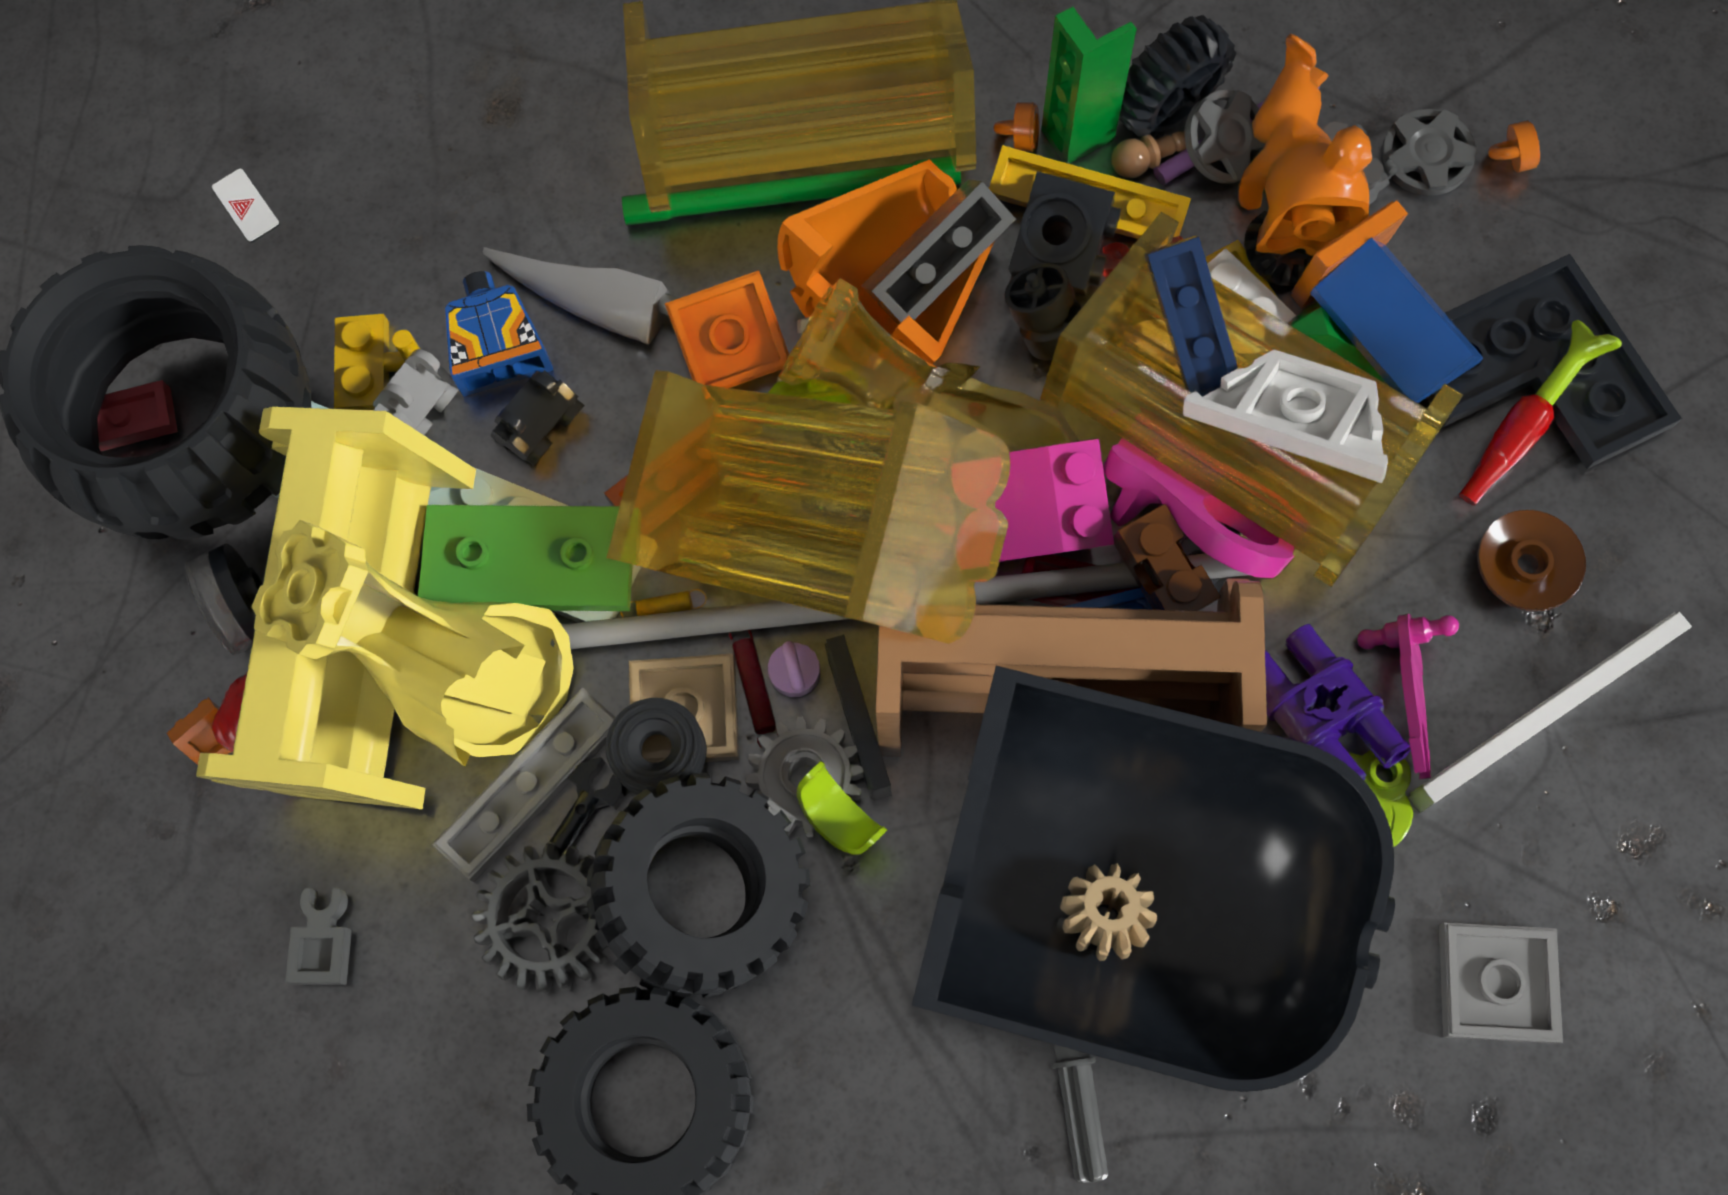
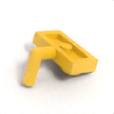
[334,314,420,410]

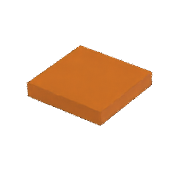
[1291,200,1408,309]
[665,270,793,399]

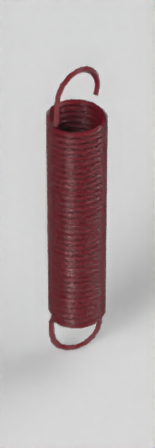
[729,630,778,749]

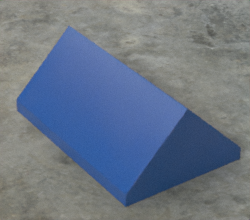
[1310,237,1483,409]

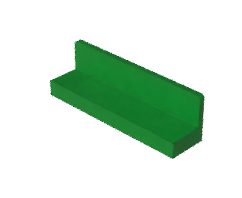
[1041,6,1137,164]

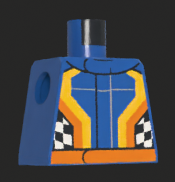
[445,271,554,397]

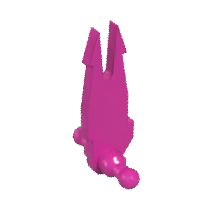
[1357,614,1459,779]

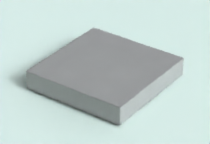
[1439,923,1563,1044]

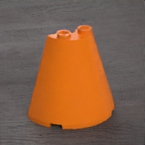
[777,159,995,377]

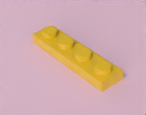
[989,145,1191,247]

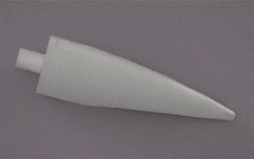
[483,247,678,344]

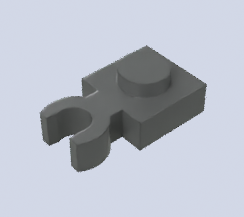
[285,888,352,985]

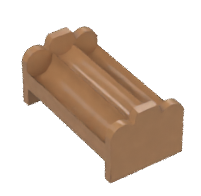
[876,568,1267,757]

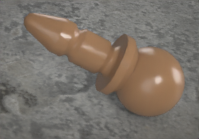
[1111,131,1198,178]

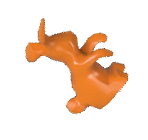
[1239,34,1372,256]

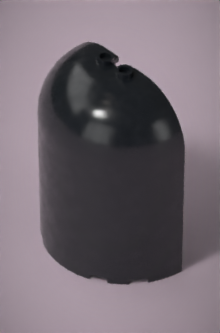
[912,665,1395,1092]

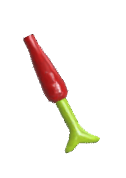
[1459,320,1622,506]

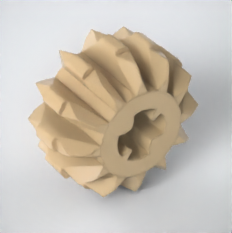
[1060,863,1157,961]

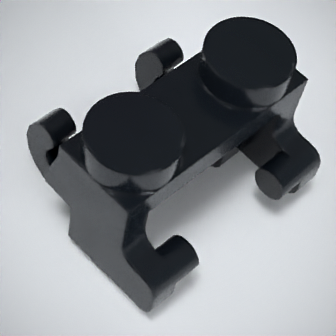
[490,370,585,466]

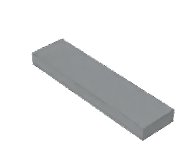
[432,688,616,882]

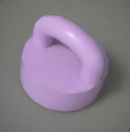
[768,641,821,697]

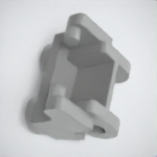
[373,349,459,435]

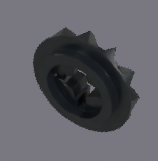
[1244,211,1313,286]

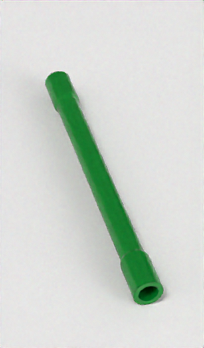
[622,155,961,226]

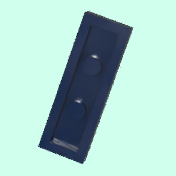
[1144,236,1238,397]

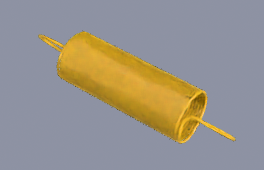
[620,589,707,618]

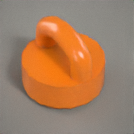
[993,102,1040,152]
[1488,120,1540,173]

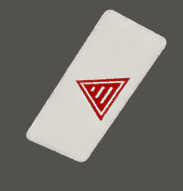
[212,169,279,241]

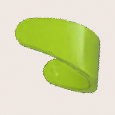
[796,761,887,855]

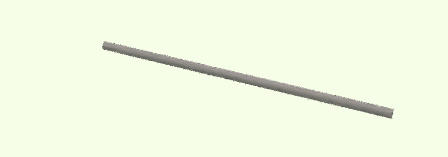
[551,553,1248,649]

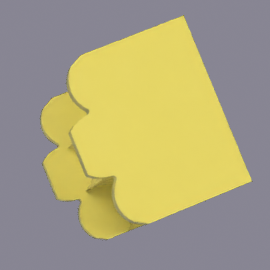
[196,407,476,809]

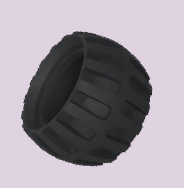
[0,245,311,540]

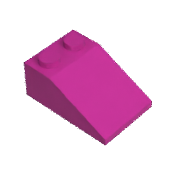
[930,439,1114,569]

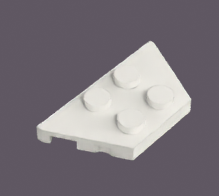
[1183,349,1388,483]

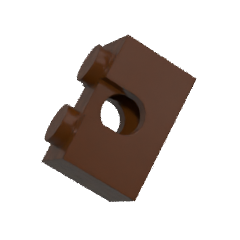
[1113,504,1221,611]

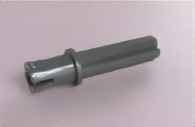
[1051,1045,1108,1183]

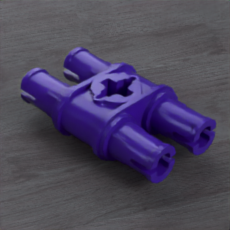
[1265,624,1411,780]

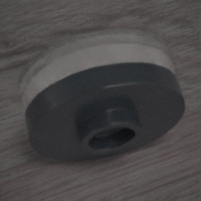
[185,543,263,655]

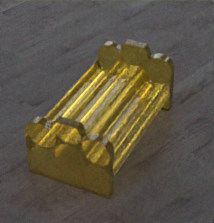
[623,0,976,213]
[1040,212,1463,588]
[606,370,1010,644]

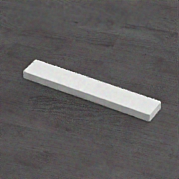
[1408,612,1692,813]

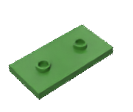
[418,505,636,611]

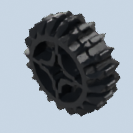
[1120,15,1236,137]

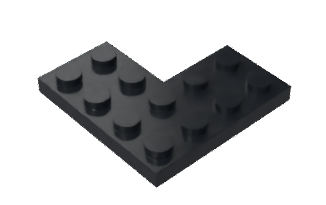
[1426,254,1682,469]

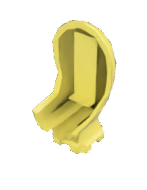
[251,520,574,766]

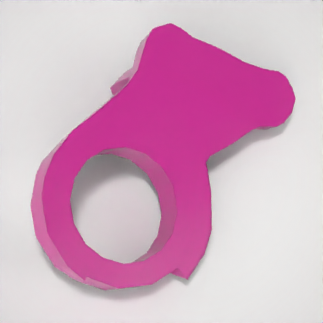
[1103,421,1295,578]

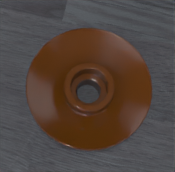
[1477,510,1586,612]

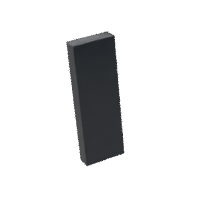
[825,634,892,801]

